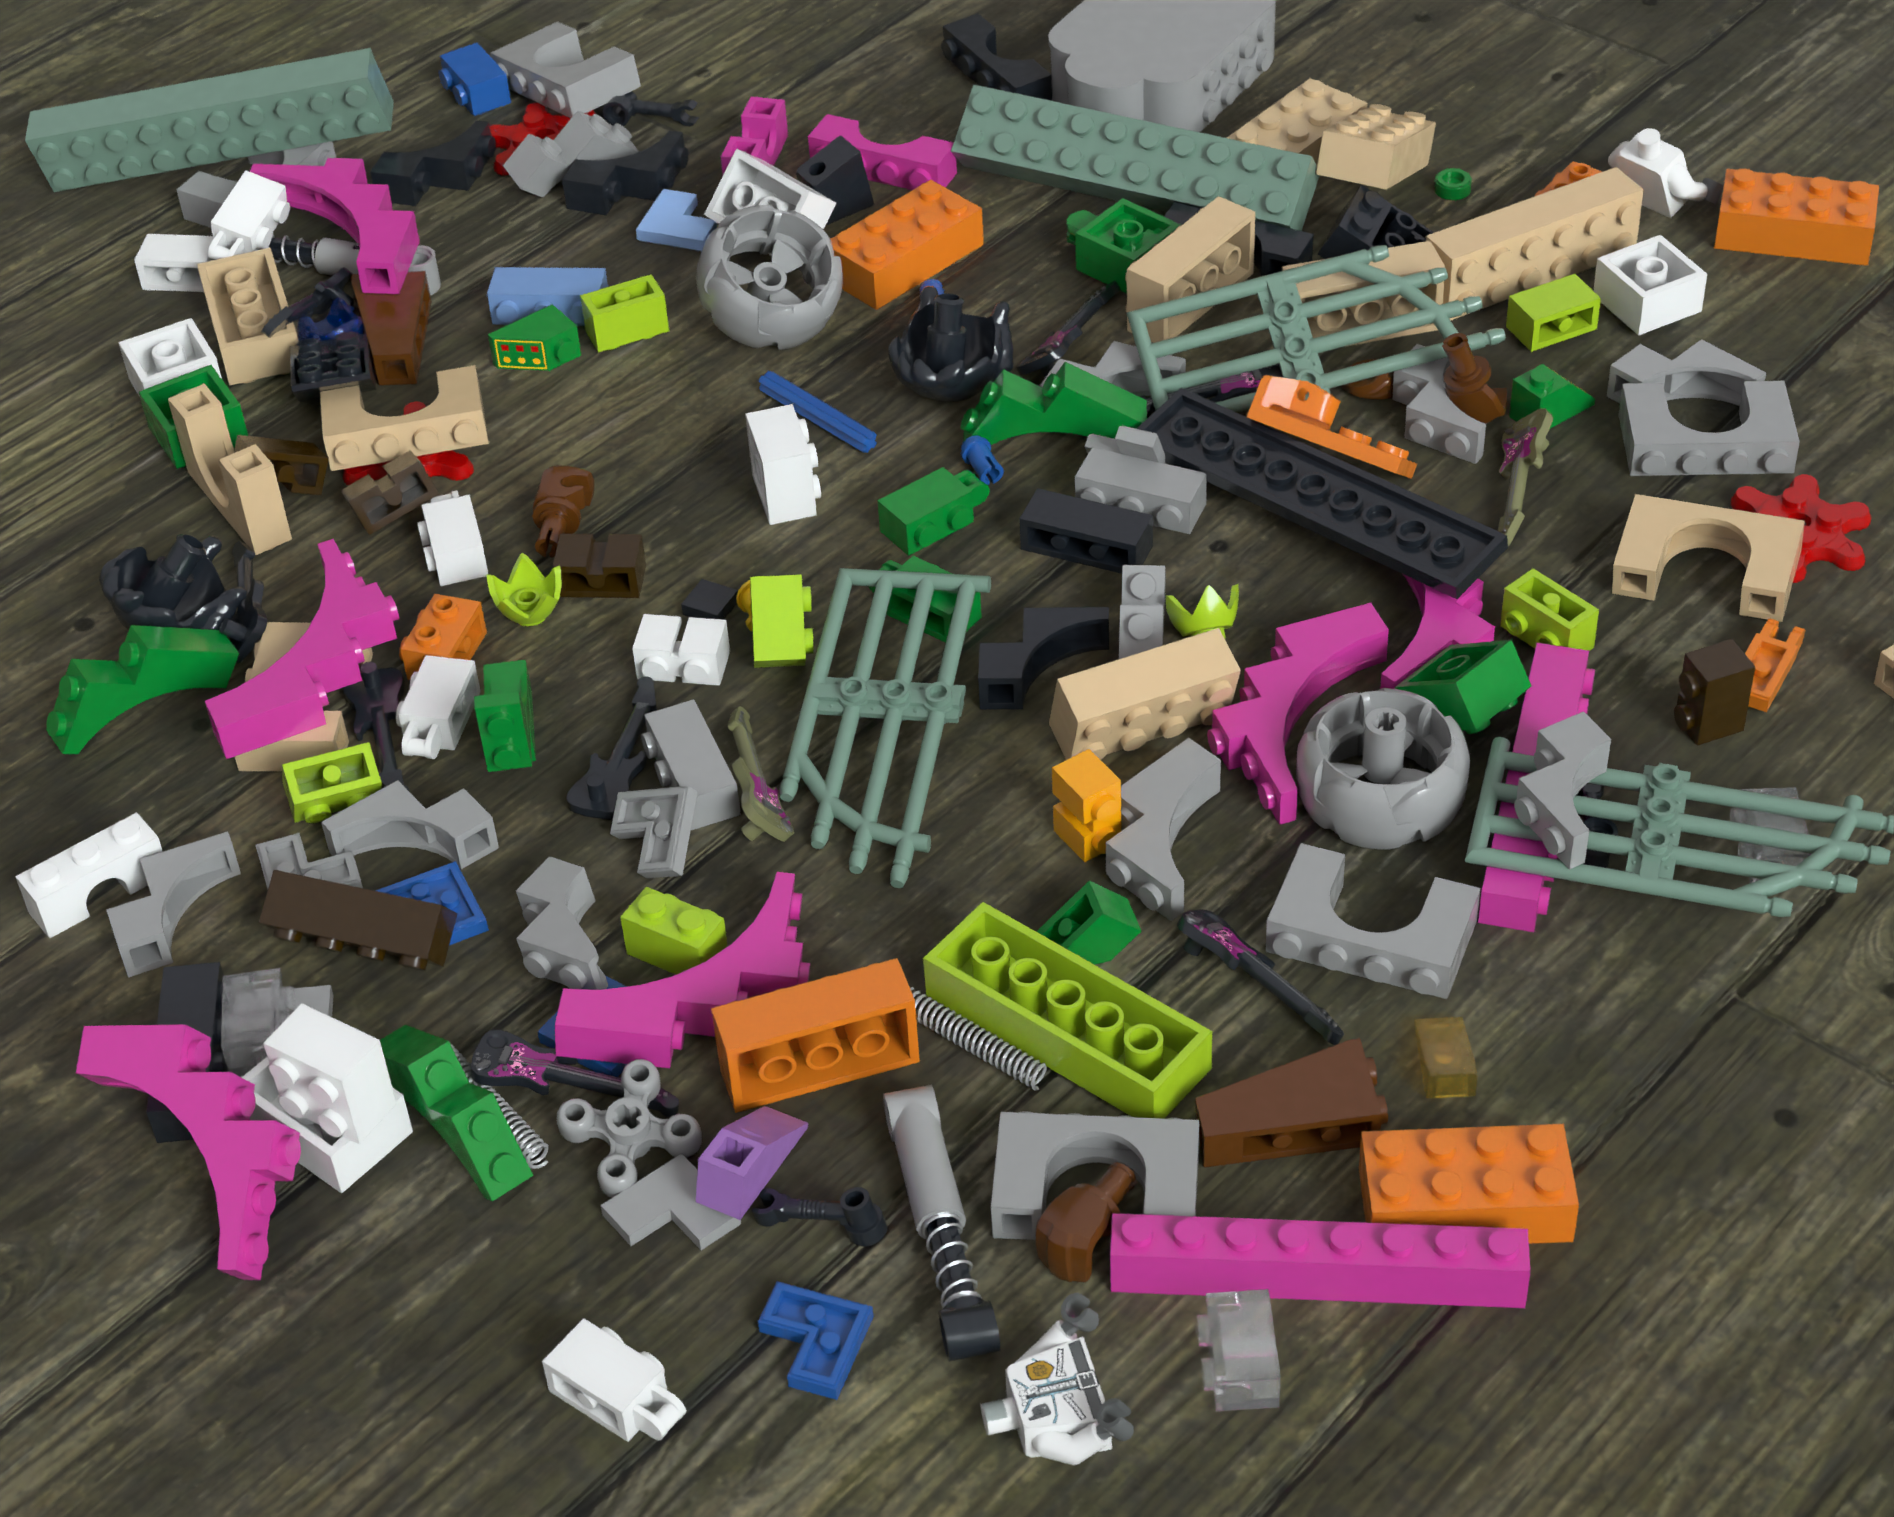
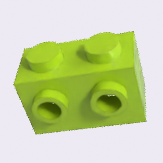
[580,274,669,352]
[1506,274,1601,352]
[1500,568,1599,651]
[750,575,814,668]
[282,742,381,823]
[620,887,728,975]

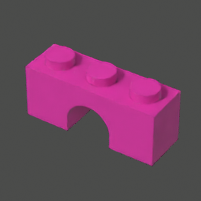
[721,97,788,175]

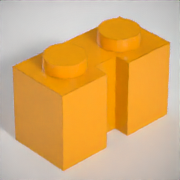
[1052,749,1121,862]

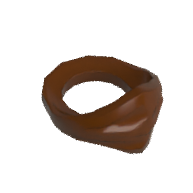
[1341,359,1394,399]

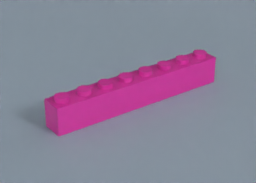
[1478,643,1595,932]
[1110,1213,1530,1308]

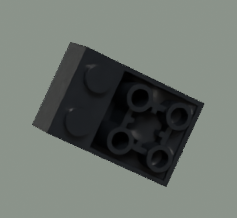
[1318,184,1434,259]
[290,332,376,402]

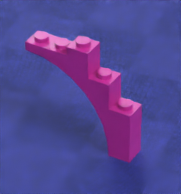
[250,158,419,294]
[205,539,399,759]
[1381,574,1495,689]
[1207,603,1389,825]
[555,872,810,1068]
[76,1025,301,1280]

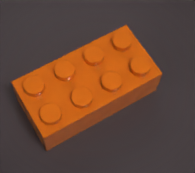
[1714,169,1879,266]
[831,180,984,310]
[711,958,920,1113]
[1359,1124,1579,1244]

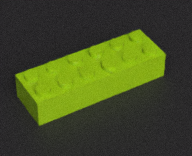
[923,902,1212,1119]

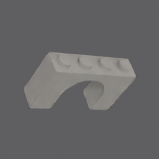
[491,22,641,118]
[177,141,336,228]
[1619,381,1800,476]
[1266,843,1481,999]
[991,1111,1199,1240]

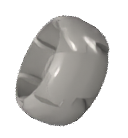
[696,205,843,350]
[1296,688,1470,850]

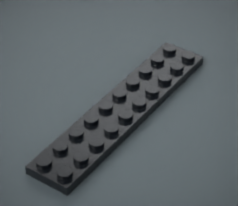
[1137,388,1508,599]

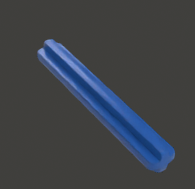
[759,371,877,453]

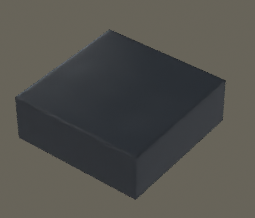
[681,579,738,620]

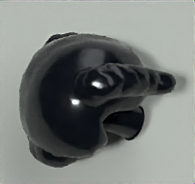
[888,286,1014,402]
[99,534,247,630]

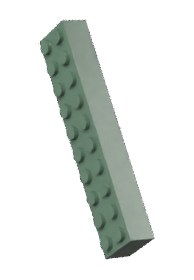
[25,48,394,192]
[951,84,1320,231]

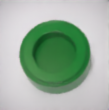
[1434,168,1472,200]

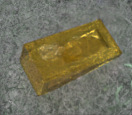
[1414,1017,1478,1098]

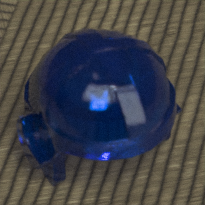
[297,298,365,341]

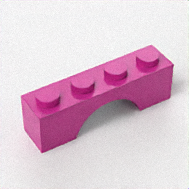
[808,114,957,190]

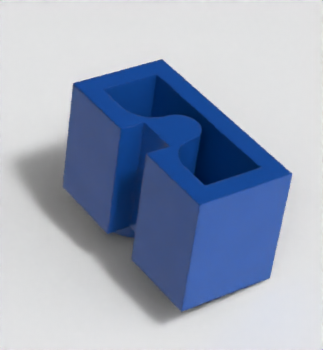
[439,43,511,116]

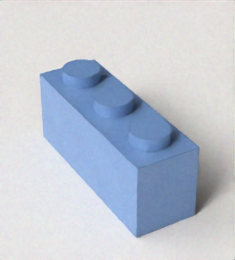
[487,267,608,325]

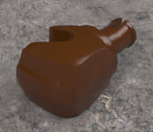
[1442,333,1508,424]
[532,465,595,557]
[1035,1162,1137,1282]

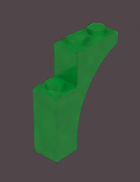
[961,362,1147,445]
[46,625,239,754]
[474,660,536,772]
[380,1025,533,1202]

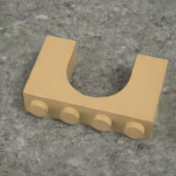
[320,365,489,471]
[168,384,292,555]
[1612,494,1805,622]
[235,622,373,771]

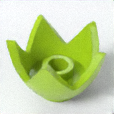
[486,553,562,626]
[1166,584,1239,639]

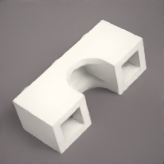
[15,812,163,939]

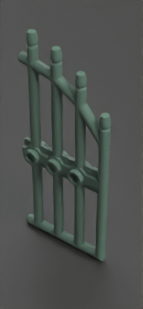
[1126,245,1506,413]
[780,568,991,888]
[1465,737,1894,917]

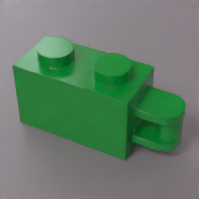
[877,467,990,556]
[868,556,982,643]

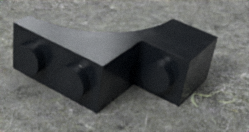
[370,120,496,206]
[562,130,689,215]
[978,607,1109,710]

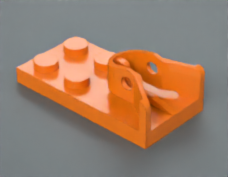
[1247,375,1417,479]

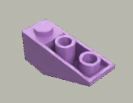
[696,1106,808,1220]

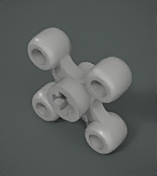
[557,1059,702,1198]

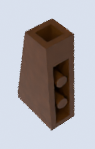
[351,271,432,385]
[1195,1038,1388,1168]

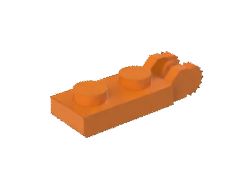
[1745,618,1805,712]

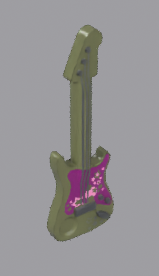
[1498,408,1553,546]
[728,706,794,842]

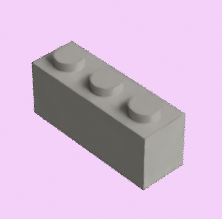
[1075,447,1207,534]
[641,699,741,830]

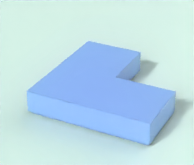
[636,189,717,251]

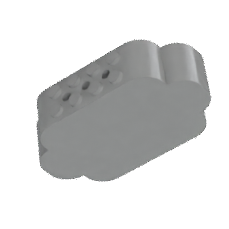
[1048,0,1276,132]

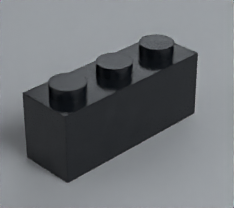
[1019,488,1153,574]

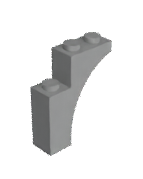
[1106,738,1221,921]

